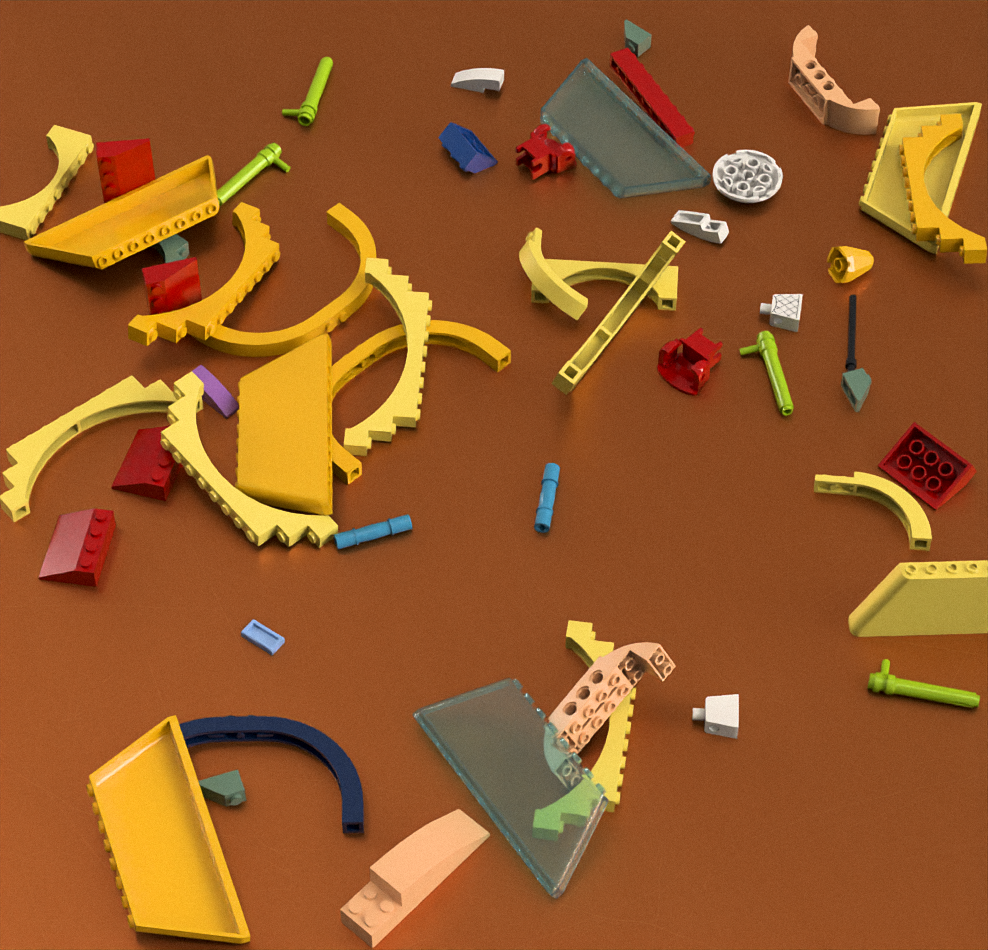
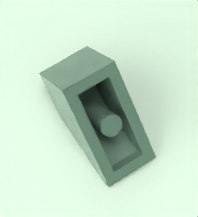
[624,19,652,57]
[841,368,872,412]
[198,769,246,807]

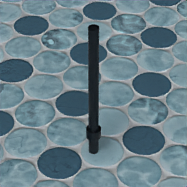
[845,294,857,372]

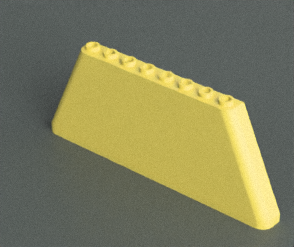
[859,102,982,254]
[848,560,988,637]

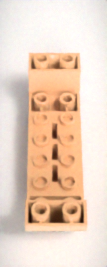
[788,25,880,135]
[544,642,676,792]

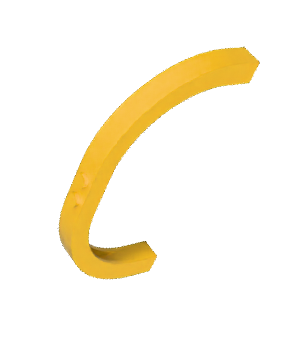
[191,203,376,357]
[332,320,511,485]

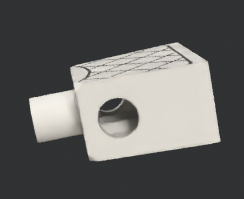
[760,294,803,332]

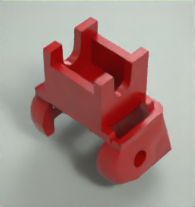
[516,124,577,180]
[657,327,723,396]

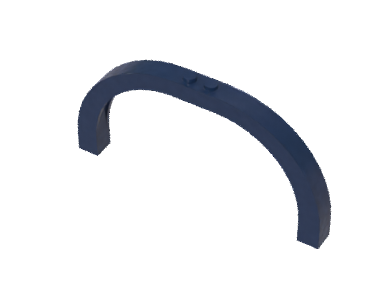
[179,715,364,833]

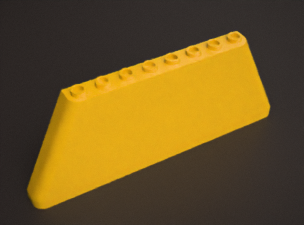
[24,155,219,269]
[235,334,333,515]
[86,715,250,944]

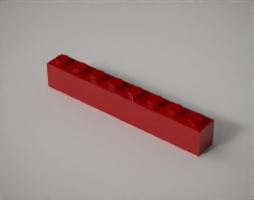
[610,47,695,150]

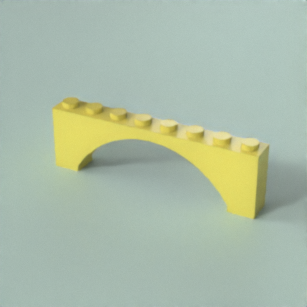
[0,125,94,240]
[531,259,678,311]

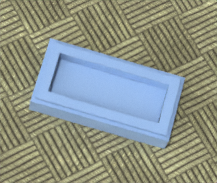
[241,619,285,655]

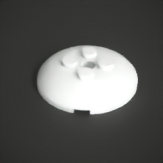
[713,150,783,203]

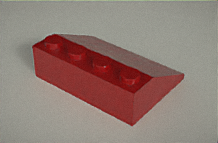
[96,138,155,203]
[142,257,202,315]
[878,422,977,510]
[111,426,182,501]
[39,508,116,587]

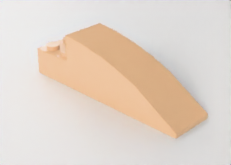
[340,809,490,948]

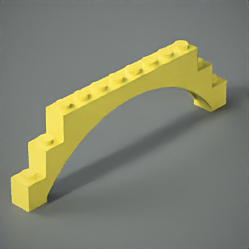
[551,231,686,395]
[344,258,432,456]
[160,371,338,548]
[0,375,203,522]
[533,620,636,842]

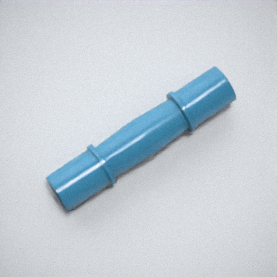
[534,463,560,533]
[333,514,412,550]

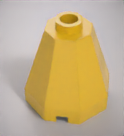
[827,246,874,283]

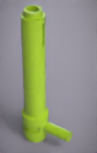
[282,57,333,126]
[217,143,291,206]
[739,331,794,416]
[868,659,980,709]

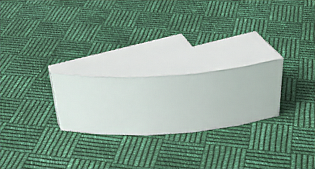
[451,68,504,93]
[671,210,729,244]

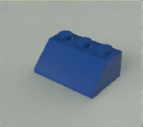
[438,122,498,173]

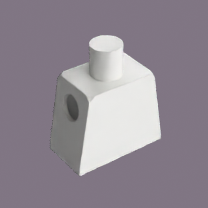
[692,694,739,739]

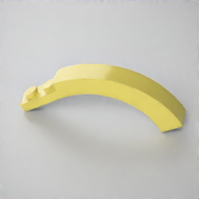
[519,227,588,320]
[814,471,932,551]

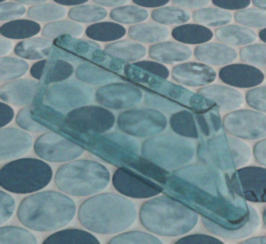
[540,58,711,199]
[412,677,609,899]

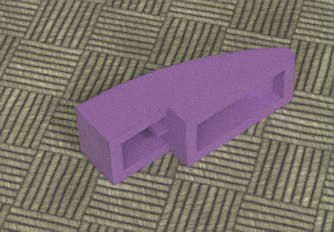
[192,365,239,419]

